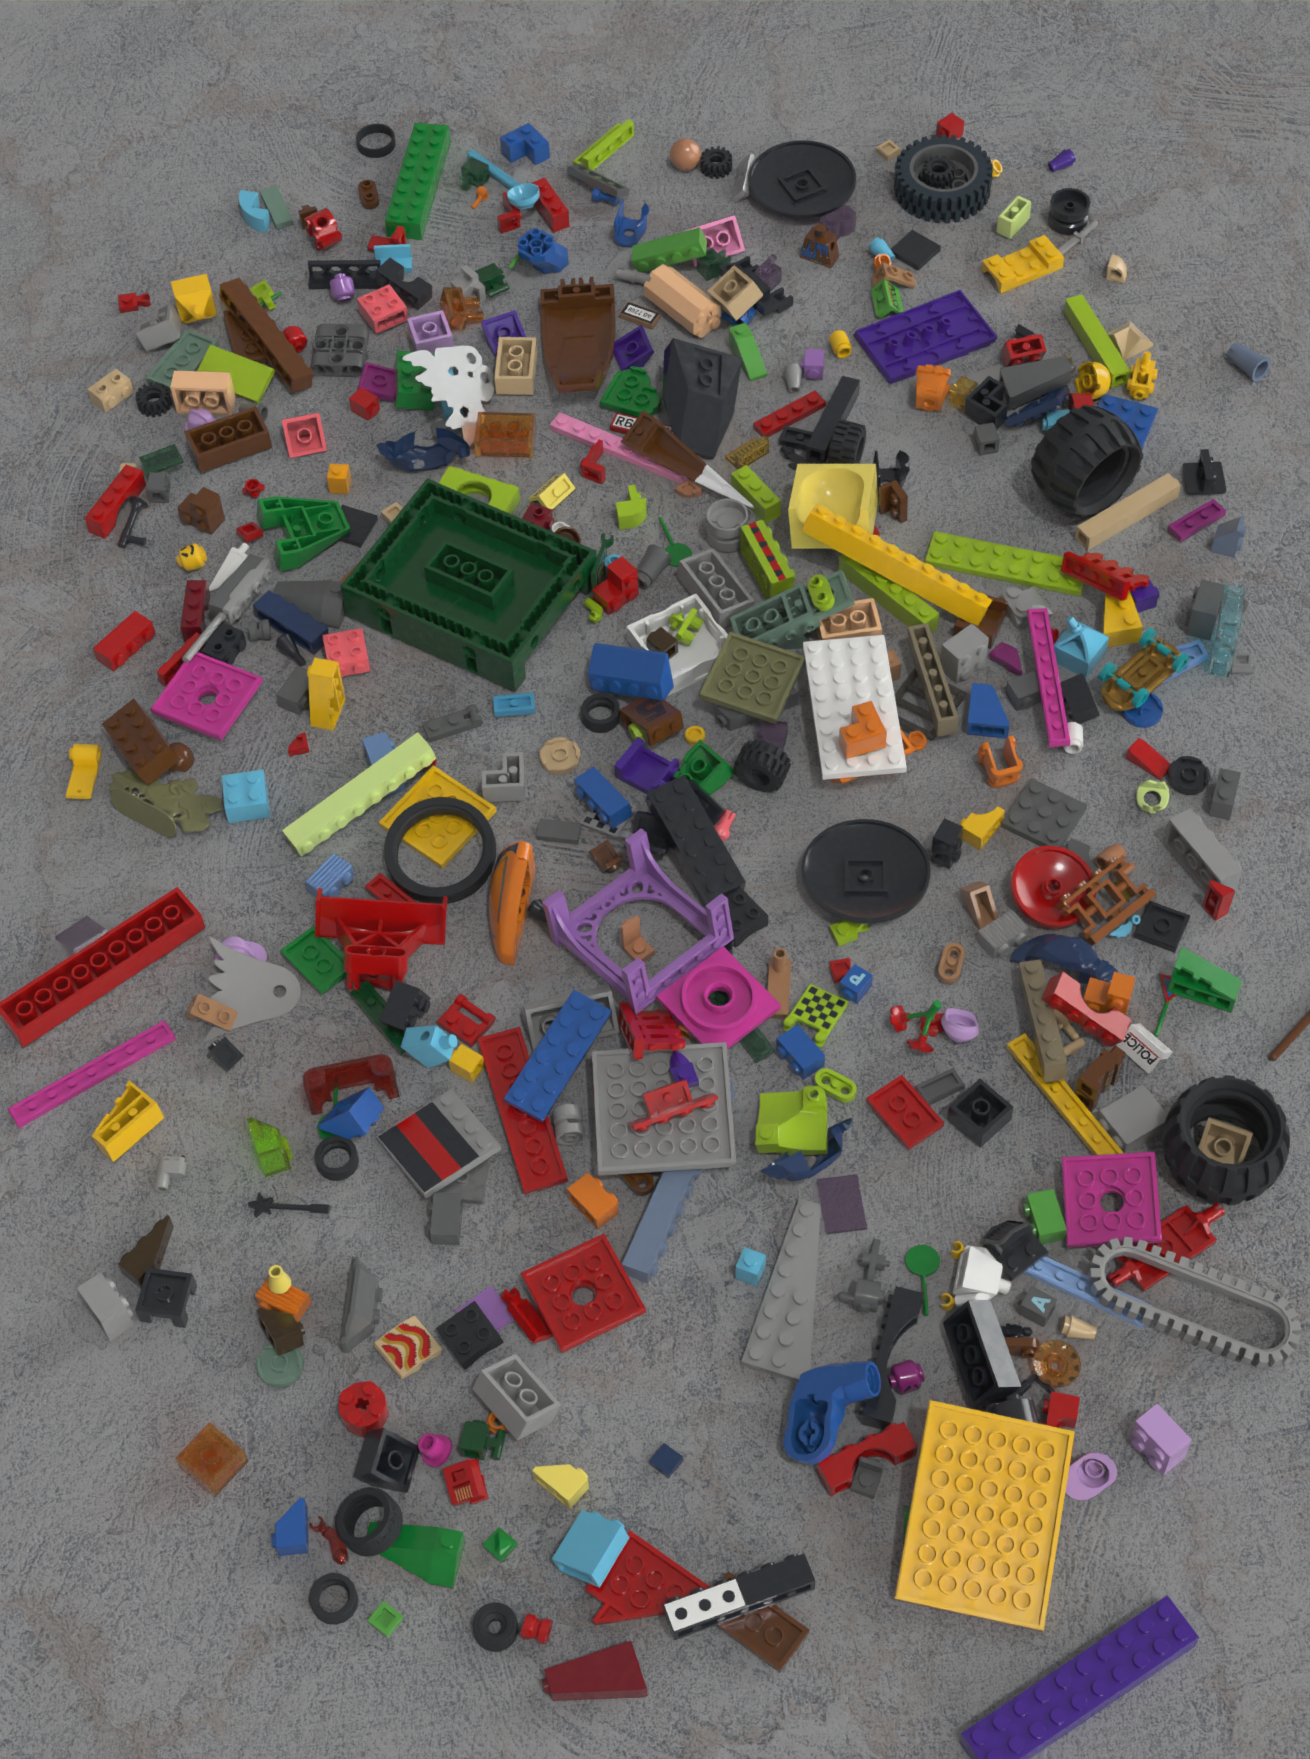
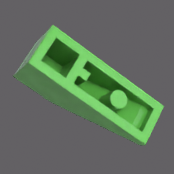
[729,323,767,381]

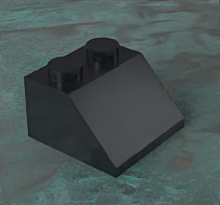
[353,1428,420,1493]

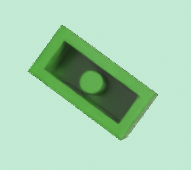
[1023,1189,1067,1244]

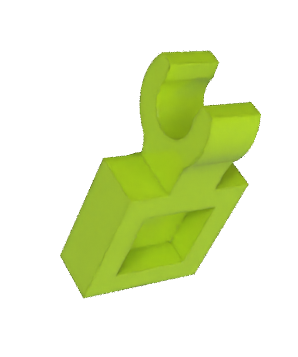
[250,279,276,311]
[829,920,869,947]

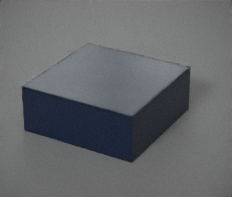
[649,1443,683,1479]

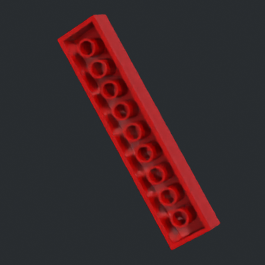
[0,887,205,1048]

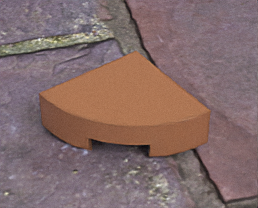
[675,479,702,498]

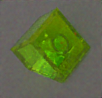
[247,1117,293,1177]

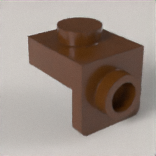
[589,839,624,873]

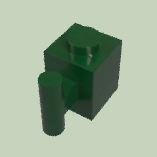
[475,263,510,298]
[459,1420,507,1461]

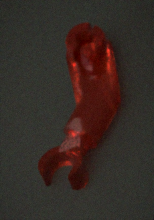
[309,1516,349,1565]

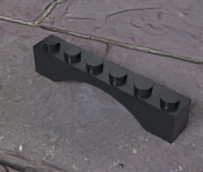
[859,1286,923,1430]

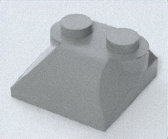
[999,585,1053,629]

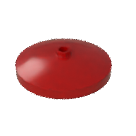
[1010,846,1096,929]

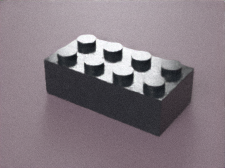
[943,1300,1021,1409]

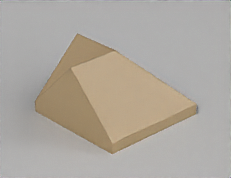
[1107,321,1153,361]

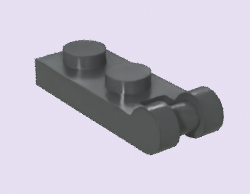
[422,704,483,743]

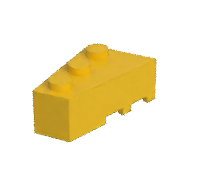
[1102,590,1143,648]
[92,1080,164,1162]

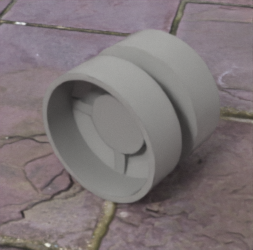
[707,499,748,552]

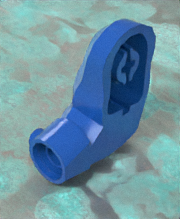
[783,1361,881,1465]

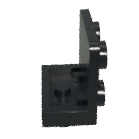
[632,810,671,855]

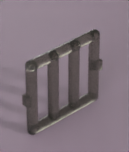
[895,668,966,741]

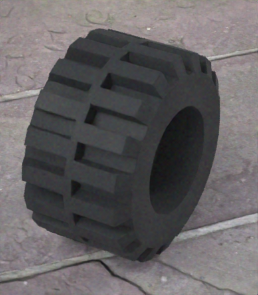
[828,420,866,464]
[733,739,791,792]

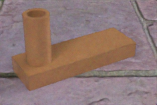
[767,948,791,1019]

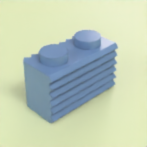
[305,853,354,897]

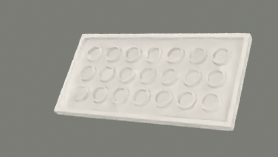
[803,635,907,780]

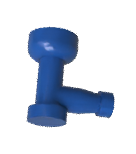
[592,187,620,206]

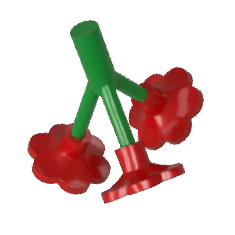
[889,1000,944,1053]

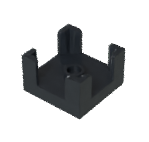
[135,1267,197,1328]

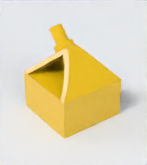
[171,274,217,323]

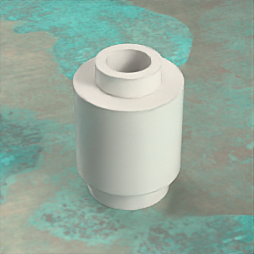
[1063,722,1083,754]

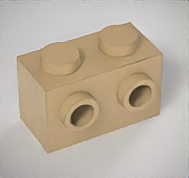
[87,369,134,413]

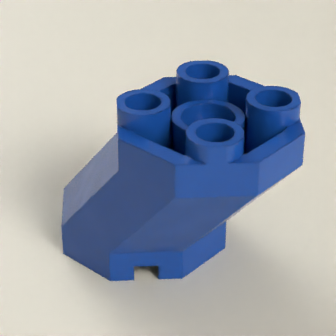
[518,228,569,274]

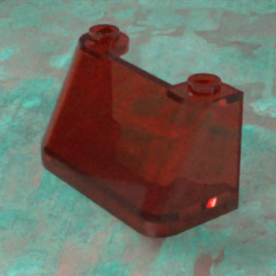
[303,1054,400,1115]

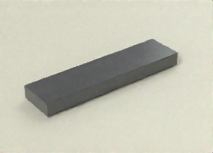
[567,164,630,198]

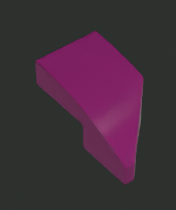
[989,642,1023,676]

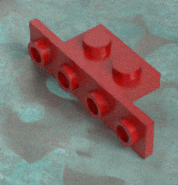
[628,1079,718,1132]

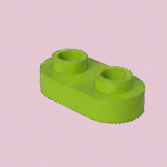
[807,574,835,611]
[815,1068,857,1103]

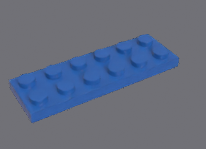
[504,990,612,1123]

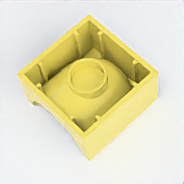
[788,464,878,549]

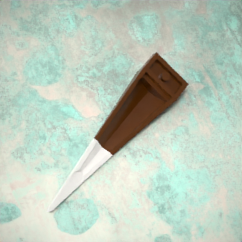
[620,411,755,509]

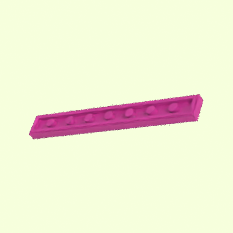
[1026,608,1070,747]
[7,1020,176,1128]

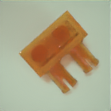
[440,287,484,330]

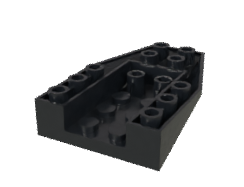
[662,338,743,459]

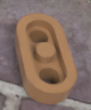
[938,943,965,984]

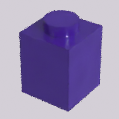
[1130,580,1159,613]

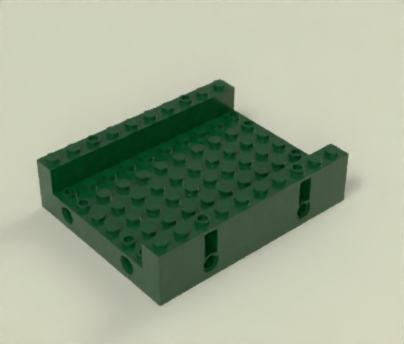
[340,478,596,692]

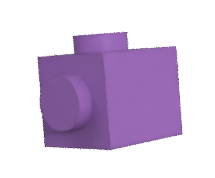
[801,349,825,380]

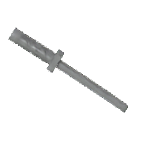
[1058,219,1098,255]

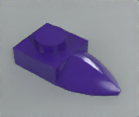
[670,1051,699,1088]

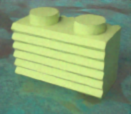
[996,196,1031,239]

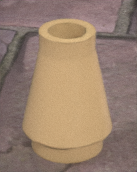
[1060,1315,1097,1340]

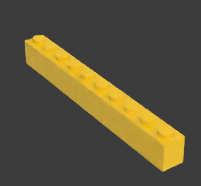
[802,504,992,626]

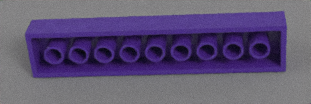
[959,1595,1199,1759]

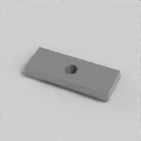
[732,153,755,202]

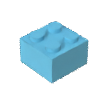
[222,769,270,823]

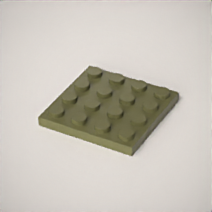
[699,632,805,724]

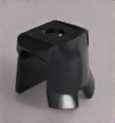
[873,450,911,498]

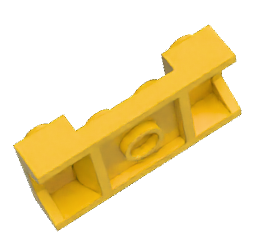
[981,234,1064,294]

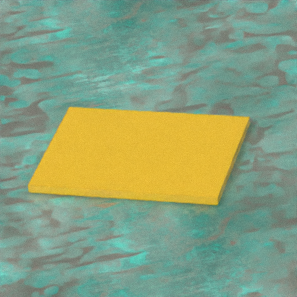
[894,1400,1075,1632]

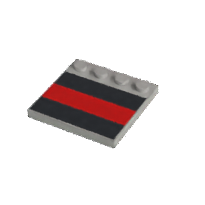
[376,1089,501,1199]

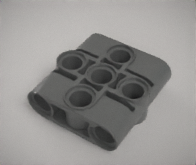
[310,324,370,377]

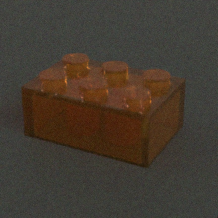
[474,412,536,458]

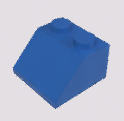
[318,1087,384,1139]

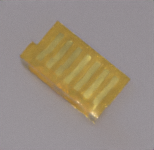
[725,436,769,470]

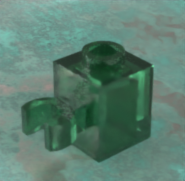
[460,157,490,191]
[697,248,731,281]

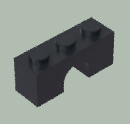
[376,258,432,310]

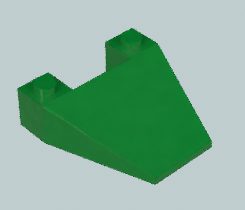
[256,496,350,571]

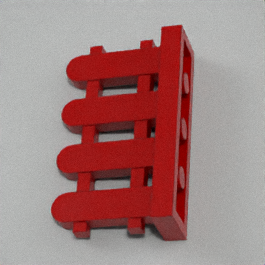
[1061,551,1149,601]
[618,1002,686,1059]

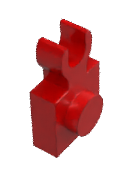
[118,292,151,313]

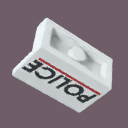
[1116,1023,1172,1074]

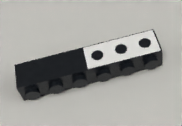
[663,1553,816,1640]

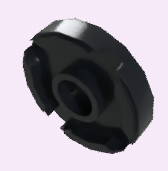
[1167,756,1210,795]

